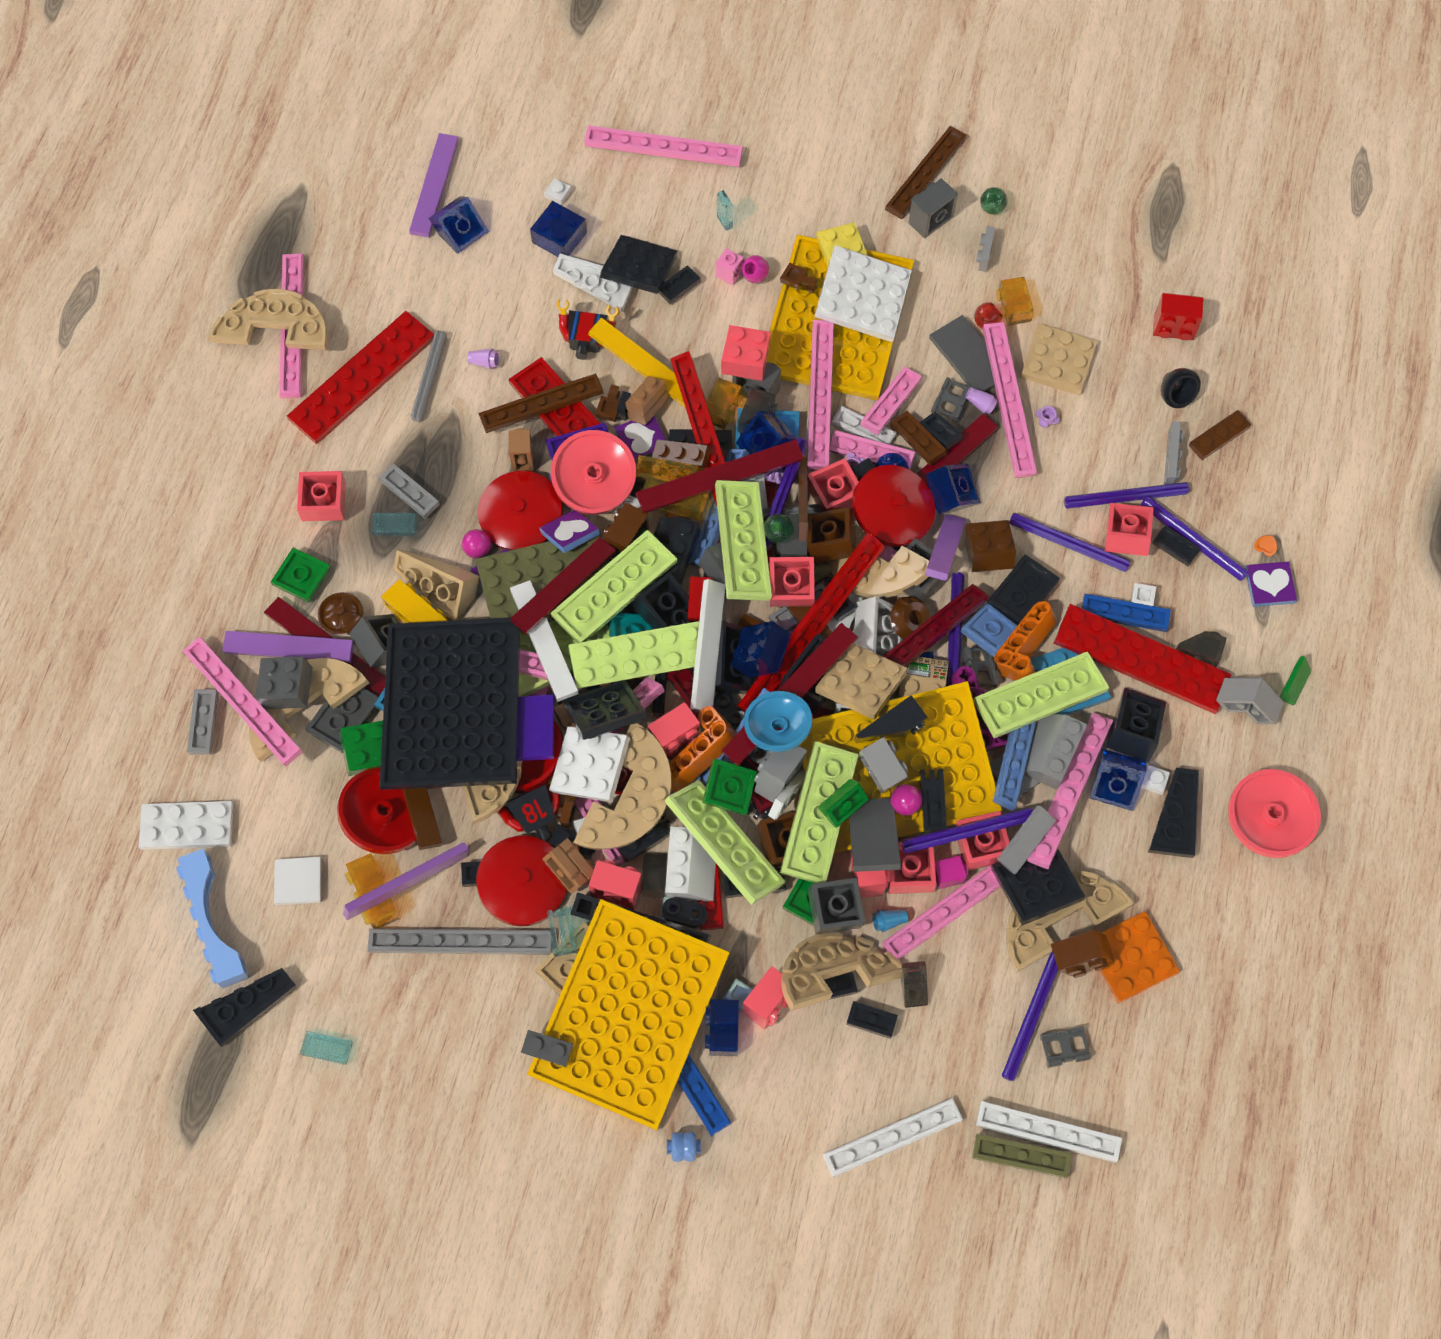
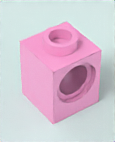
[716,248,744,285]

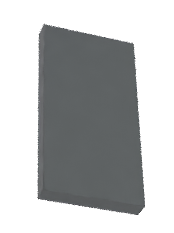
[929,315,995,392]
[849,798,901,872]

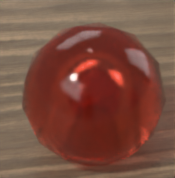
[974,302,1003,330]

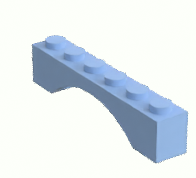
[176,848,249,988]

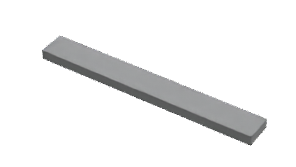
[368,928,554,955]

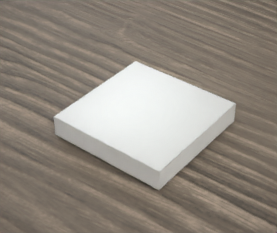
[274,857,322,906]

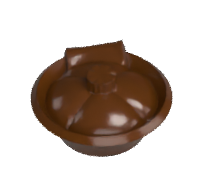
[318,592,363,635]
[890,597,930,639]

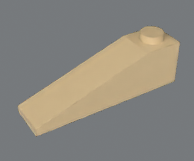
[393,549,480,620]

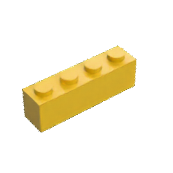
[381,579,448,623]

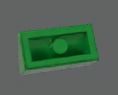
[1279,656,1311,706]
[818,779,869,828]

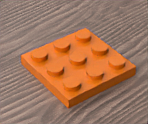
[1100,911,1180,1004]

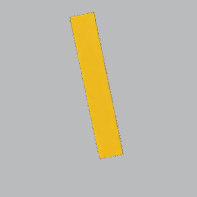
[588,318,685,408]

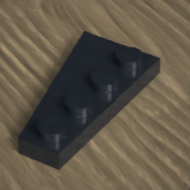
[1148,768,1199,858]
[193,968,297,1047]

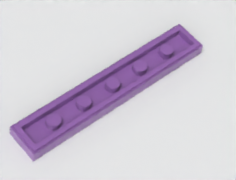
[409,133,459,238]
[925,514,966,581]
[222,631,354,663]
[343,842,469,921]

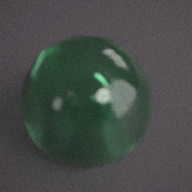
[980,187,1008,215]
[763,513,794,544]

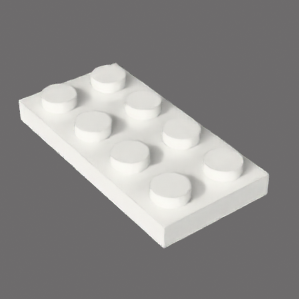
[139,801,234,850]

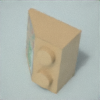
[898,657,949,697]

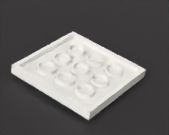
[814,245,912,342]

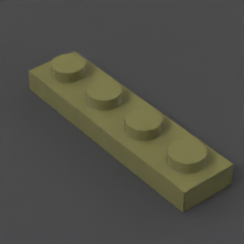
[972,1134,1072,1179]

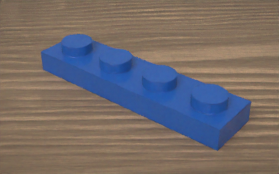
[1082,594,1171,632]

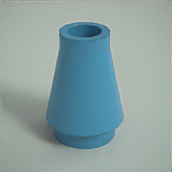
[872,909,908,932]

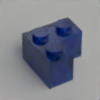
[705,999,739,1057]

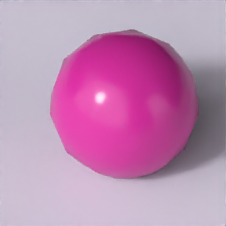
[741,255,769,283]
[461,529,491,559]
[891,784,922,816]

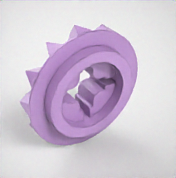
[764,469,797,484]

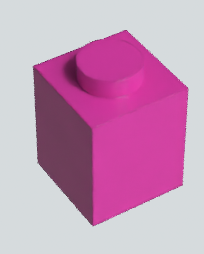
[935,856,969,890]

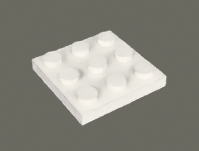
[549,727,630,802]

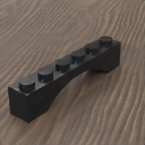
[570,892,711,944]

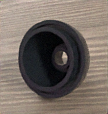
[1161,368,1201,408]

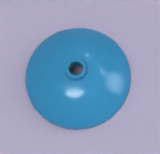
[744,691,812,752]

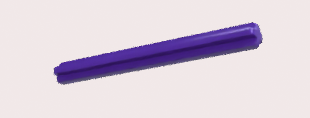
[764,438,808,547]
[1064,482,1189,509]
[1141,496,1248,581]
[1009,513,1130,572]
[946,572,964,686]
[902,808,1033,853]
[1002,952,1058,1081]

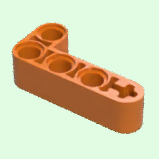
[994,601,1056,681]
[669,706,736,792]

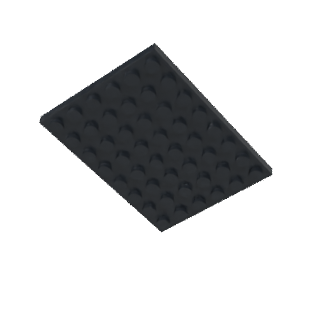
[379,618,520,790]

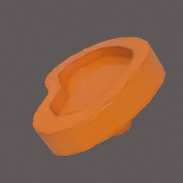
[1254,535,1278,556]

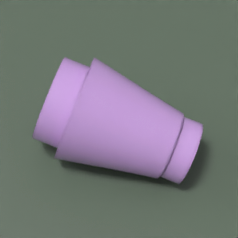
[467,348,499,369]
[965,387,997,414]

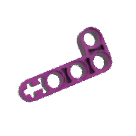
[950,666,1009,752]

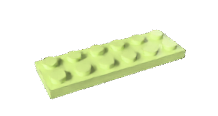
[715,480,772,601]
[551,530,677,643]
[568,621,699,689]
[973,651,1109,738]
[780,741,858,883]
[665,780,785,905]

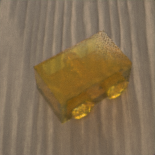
[996,277,1034,326]
[707,378,744,430]

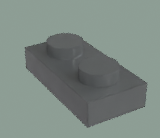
[521,1030,574,1067]

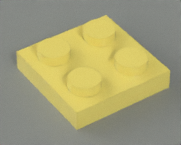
[816,222,867,266]

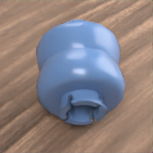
[667,1131,701,1162]

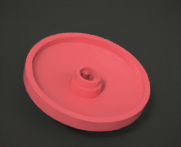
[551,430,636,515]
[1228,769,1321,858]

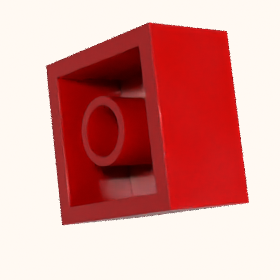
[1153,293,1204,341]

